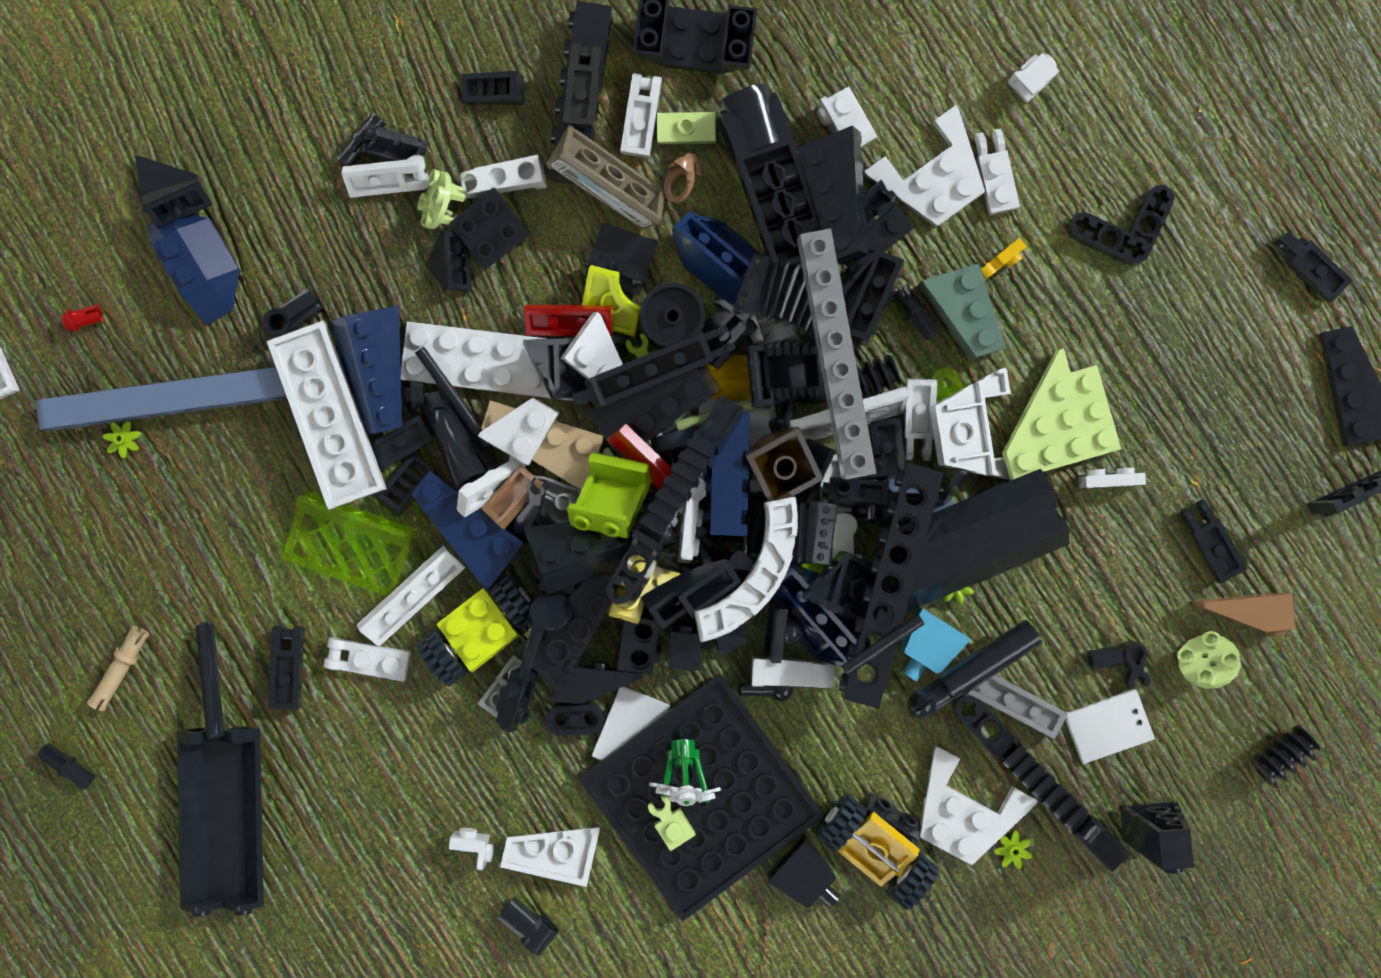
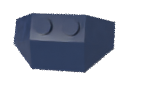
[672,211,763,304]
[148,214,240,325]
[774,564,871,666]

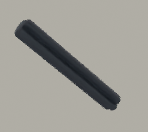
[196,622,225,739]

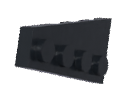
[1319,326,1381,446]

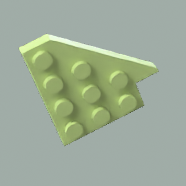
[1002,349,1121,481]

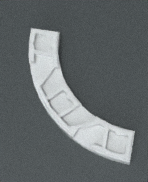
[694,497,798,642]

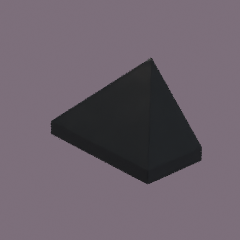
[426,231,472,292]

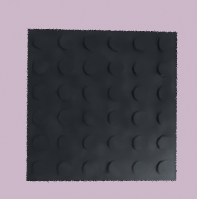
[578,672,825,921]

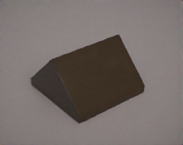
[745,426,823,502]

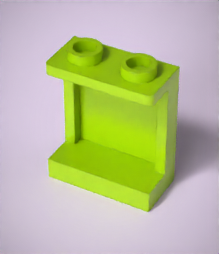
[567,452,651,539]

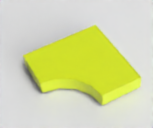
[582,265,641,337]

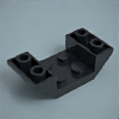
[633,0,757,74]

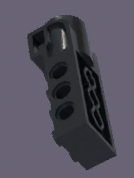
[717,83,822,267]

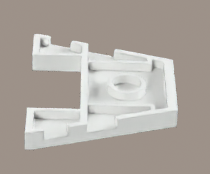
[863,105,985,228]
[929,368,1011,481]
[919,745,1038,865]

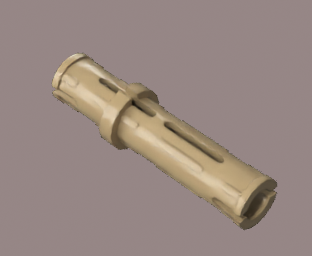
[87,626,149,711]

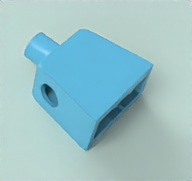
[900,607,970,682]

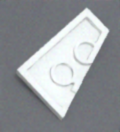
[500,827,600,887]

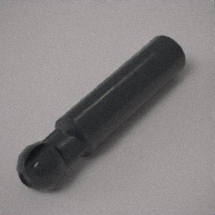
[907,619,1043,720]

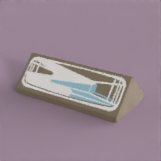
[546,125,664,230]

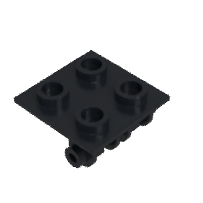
[449,187,530,270]
[584,222,658,296]

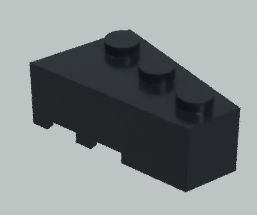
[844,249,905,348]

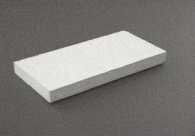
[790,387,909,441]

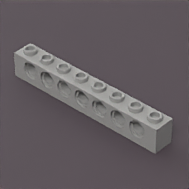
[797,229,876,479]

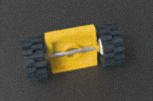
[815,794,939,910]

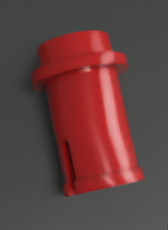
[61,304,104,332]

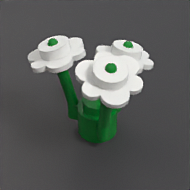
[649,739,721,806]

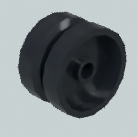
[640,282,706,349]

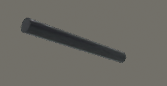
[415,347,492,449]

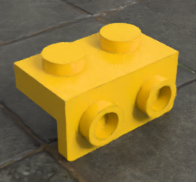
[703,355,751,401]

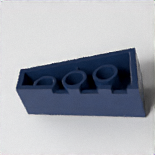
[704,413,750,536]

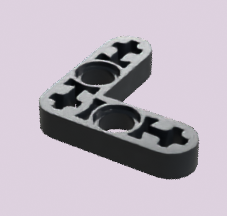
[1067,185,1175,266]

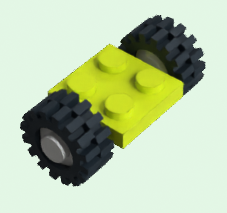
[416,574,533,687]

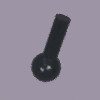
[738,684,793,701]

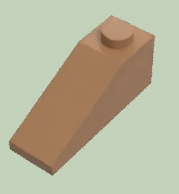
[1193,592,1296,636]

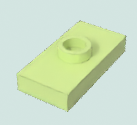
[657,112,716,145]

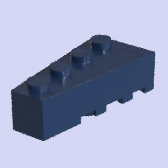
[331,305,402,435]
[411,471,527,591]

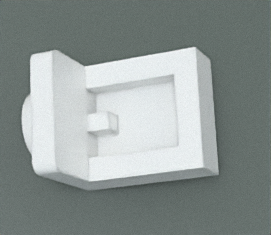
[750,315,797,345]
[449,828,494,871]

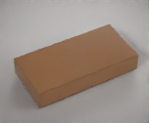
[481,464,542,529]

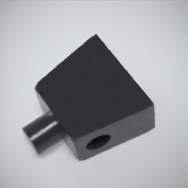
[767,834,840,909]

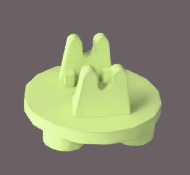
[417,169,466,229]
[1178,631,1241,689]

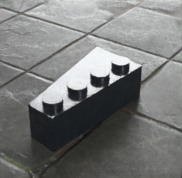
[1120,801,1194,874]

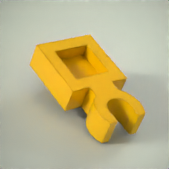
[981,238,1027,281]

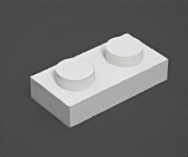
[1078,468,1146,488]

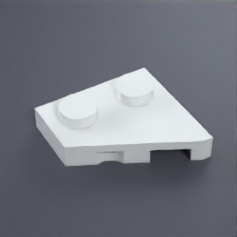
[561,312,622,380]
[478,398,559,465]

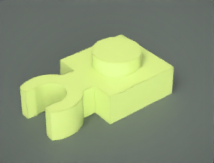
[648,796,695,851]

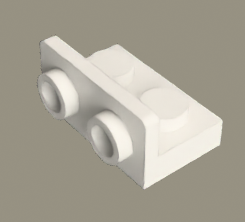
[817,87,878,148]

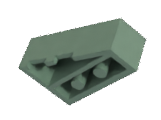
[917,263,1005,361]

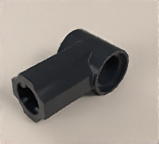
[263,288,324,338]
[497,896,559,956]

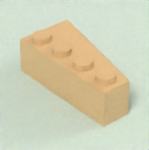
[481,401,605,490]

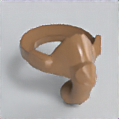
[664,153,703,203]

